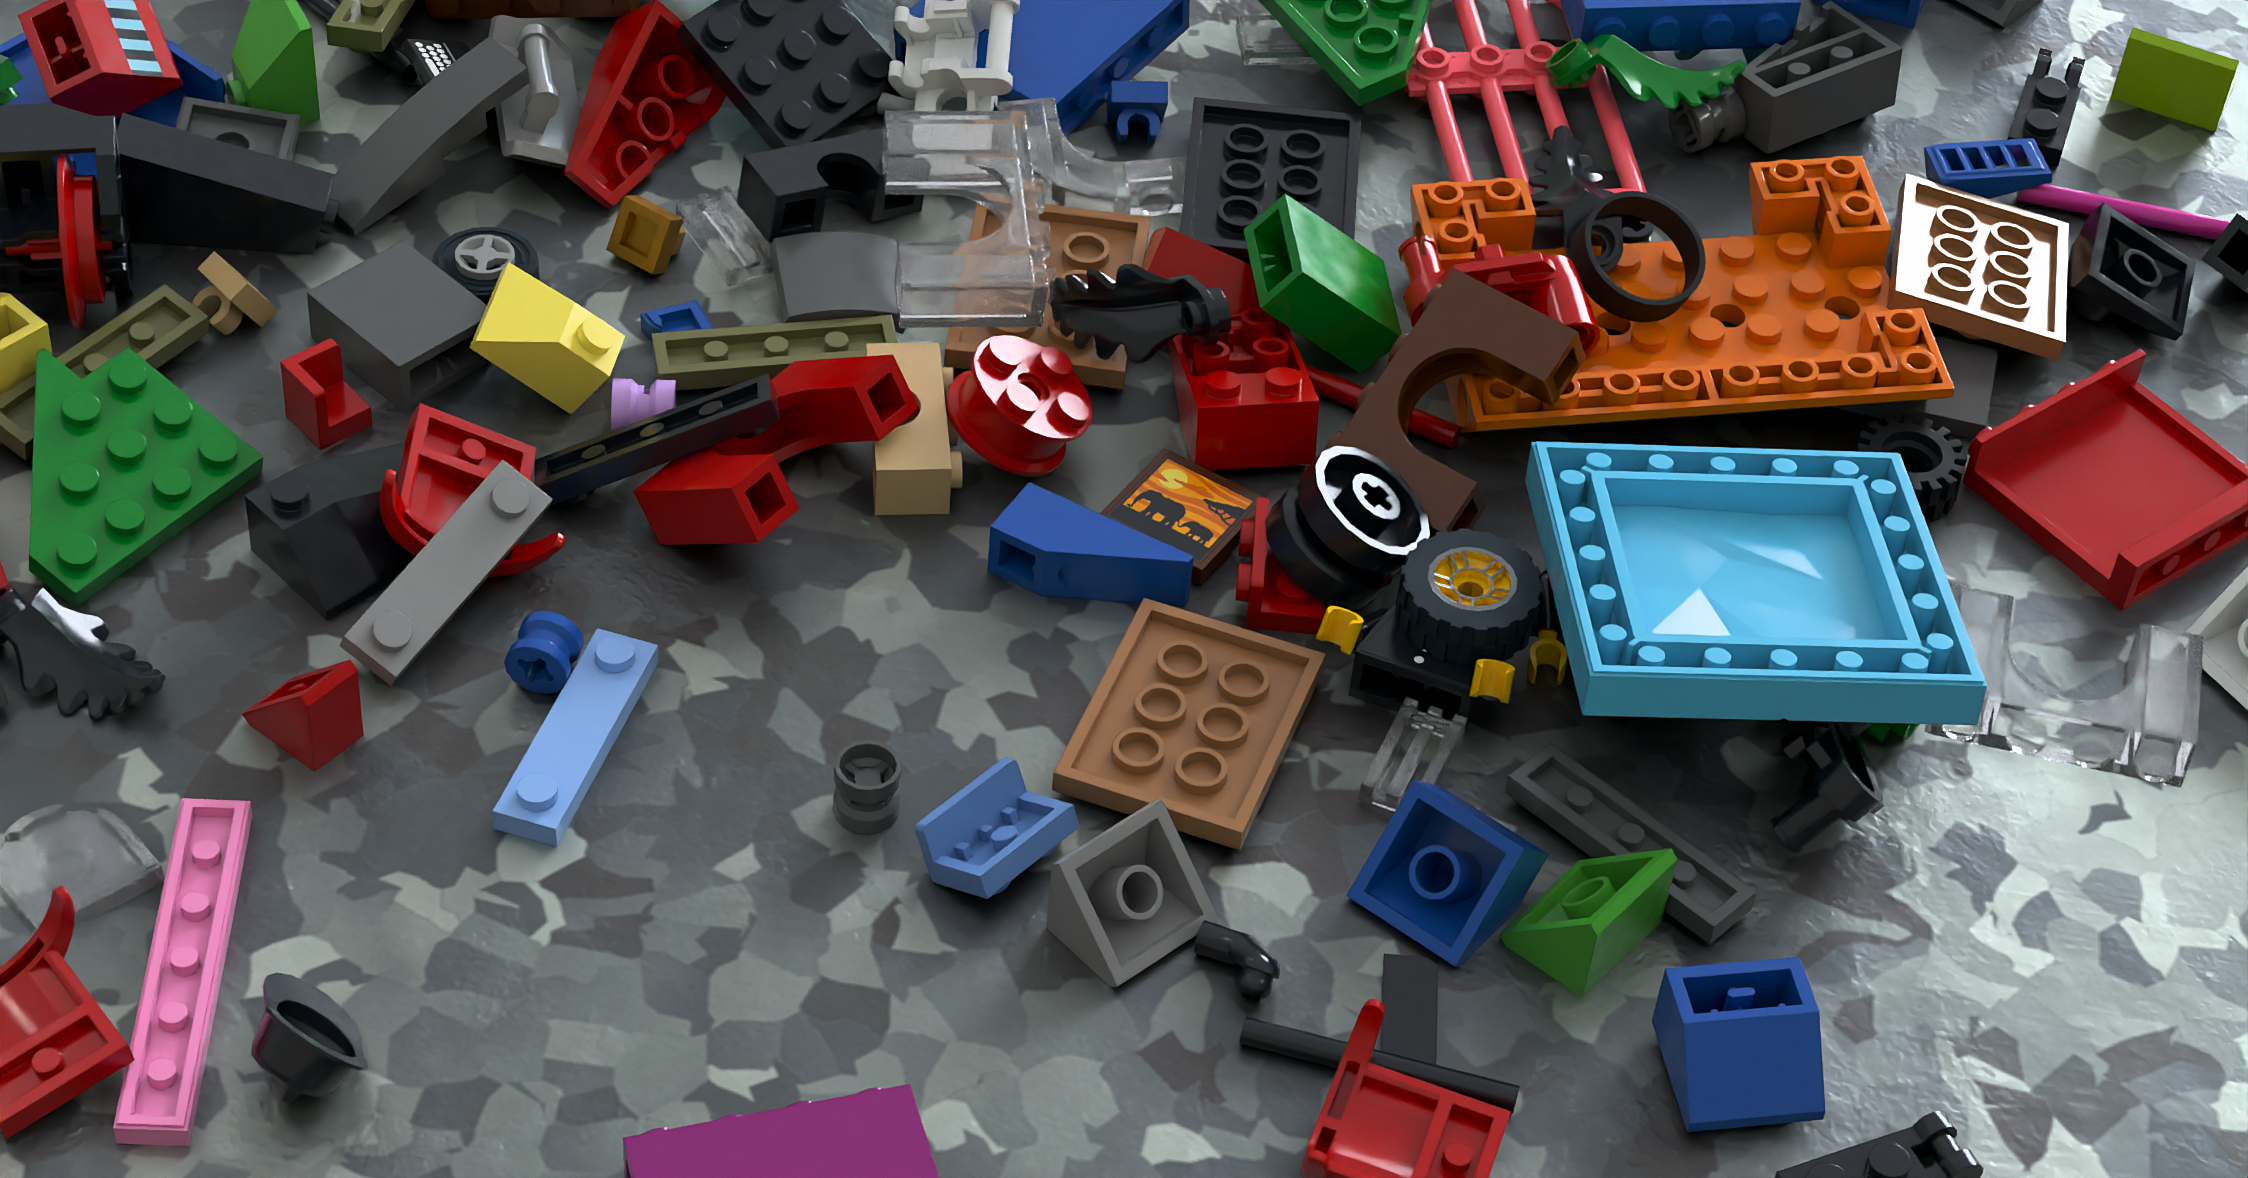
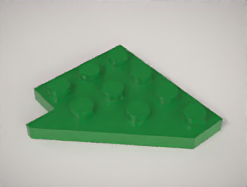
[1258,0,1433,106]
[29,347,263,608]

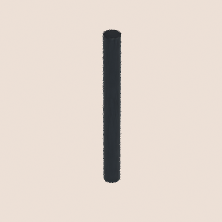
[1239,1016,1520,1113]

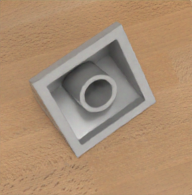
[1046,799,1219,987]

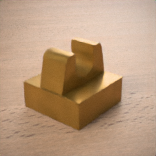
[606,195,686,274]

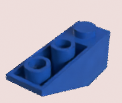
[987,482,1194,606]

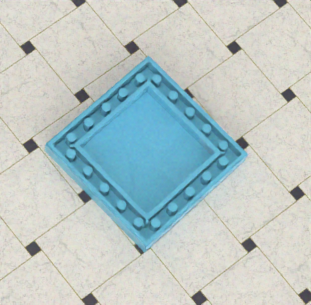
[1525,441,1987,725]

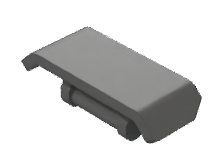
[489,15,581,170]

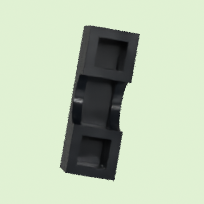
[737,125,930,243]

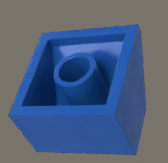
[1346,779,1549,967]

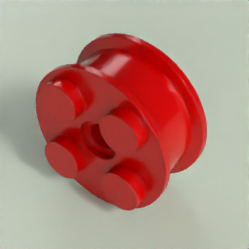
[946,335,1092,477]

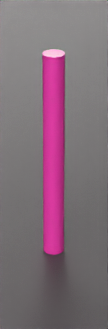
[2016,184,2232,240]

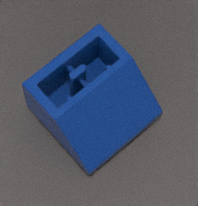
[1652,957,1825,1132]

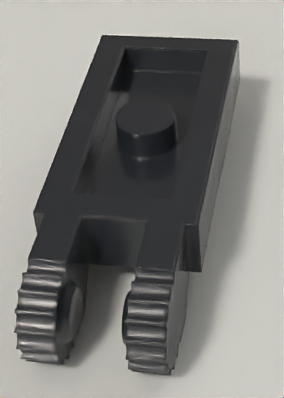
[2007,48,2085,166]

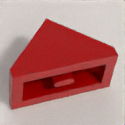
[242,660,364,772]

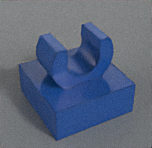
[1106,81,1168,143]

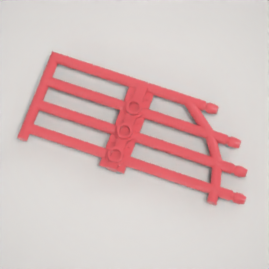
[1404,0,1647,208]

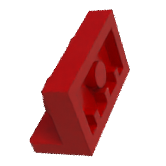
[1235,497,1325,635]

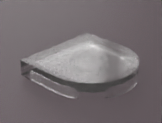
[0,804,164,936]

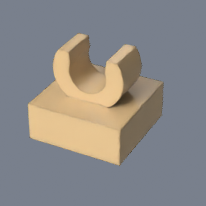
[192,251,278,335]

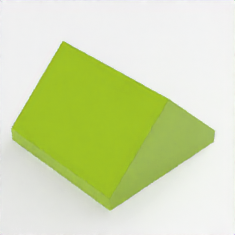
[2110,27,2239,132]

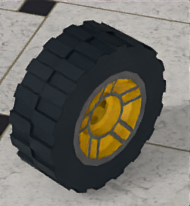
[1395,529,1544,666]

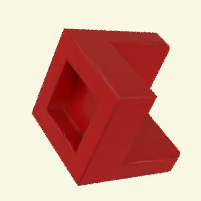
[280,338,373,450]

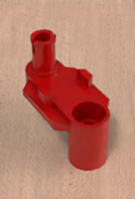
[1398,235,1601,355]

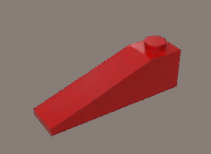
[564,0,726,209]

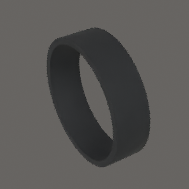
[1571,191,1706,322]

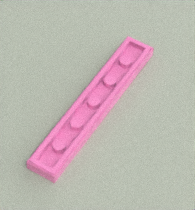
[113,798,252,1146]

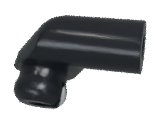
[1194,920,1280,999]

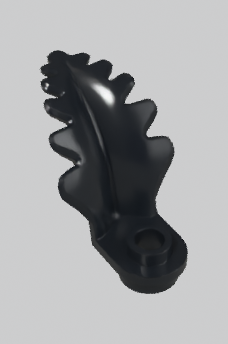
[1528,125,1623,273]
[1046,264,1232,363]
[0,584,166,719]

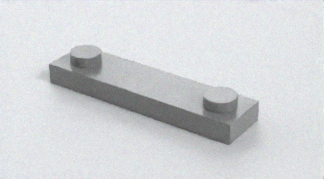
[340,460,553,686]

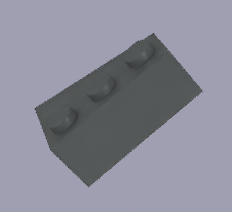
[1736,0,1903,154]

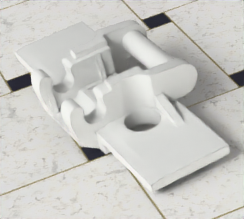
[888,0,1020,180]

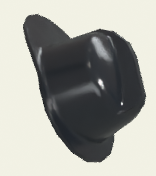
[251,973,368,1105]

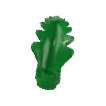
[1545,34,1746,110]

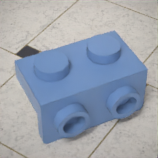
[915,758,1080,899]

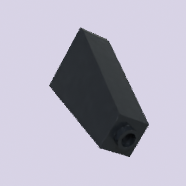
[117,113,340,255]

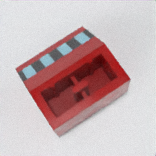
[18,0,184,119]

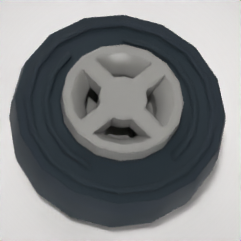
[432,227,540,305]

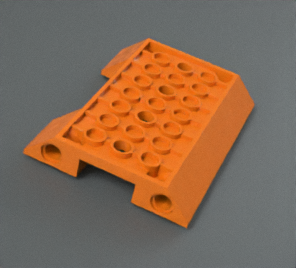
[1410,156,1954,434]

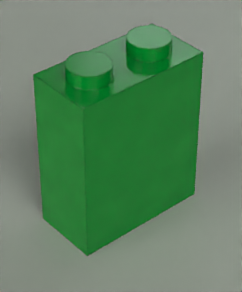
[1244,194,1402,374]

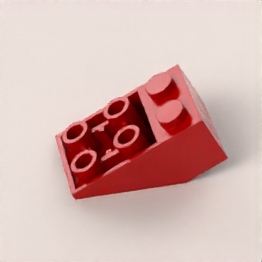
[1167,307,1319,470]

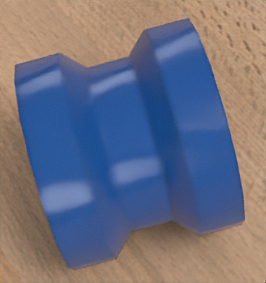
[504,611,584,694]

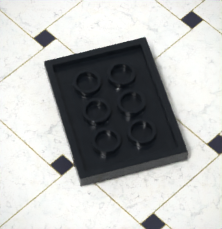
[1180,97,1362,265]

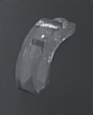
[997,97,1185,216]

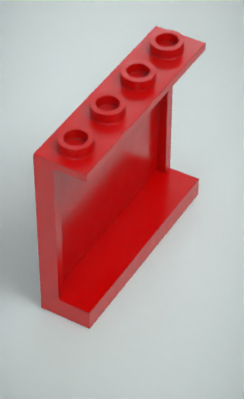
[1962,349,2248,611]

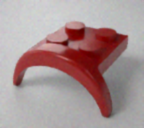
[380,403,565,578]
[0,886,135,1139]
[1300,999,1511,1178]

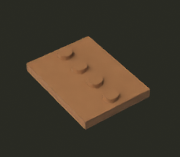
[1887,174,2069,361]
[944,195,1151,389]
[1052,598,1326,850]

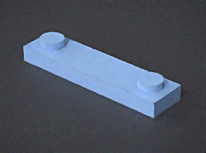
[493,628,658,847]

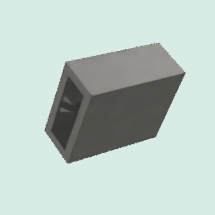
[307,240,491,412]

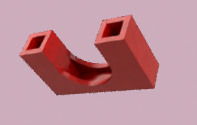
[633,354,918,545]

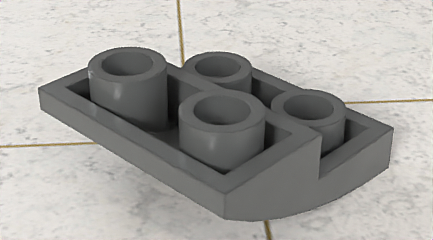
[770,232,912,334]

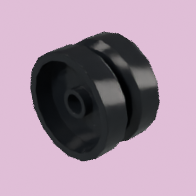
[1265,446,1430,609]

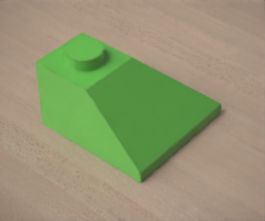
[226,0,320,124]

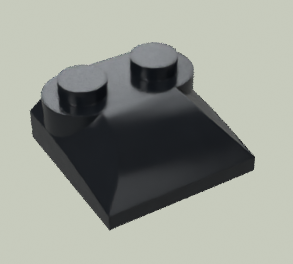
[2067,203,2196,341]

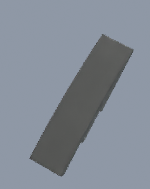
[329,36,530,236]

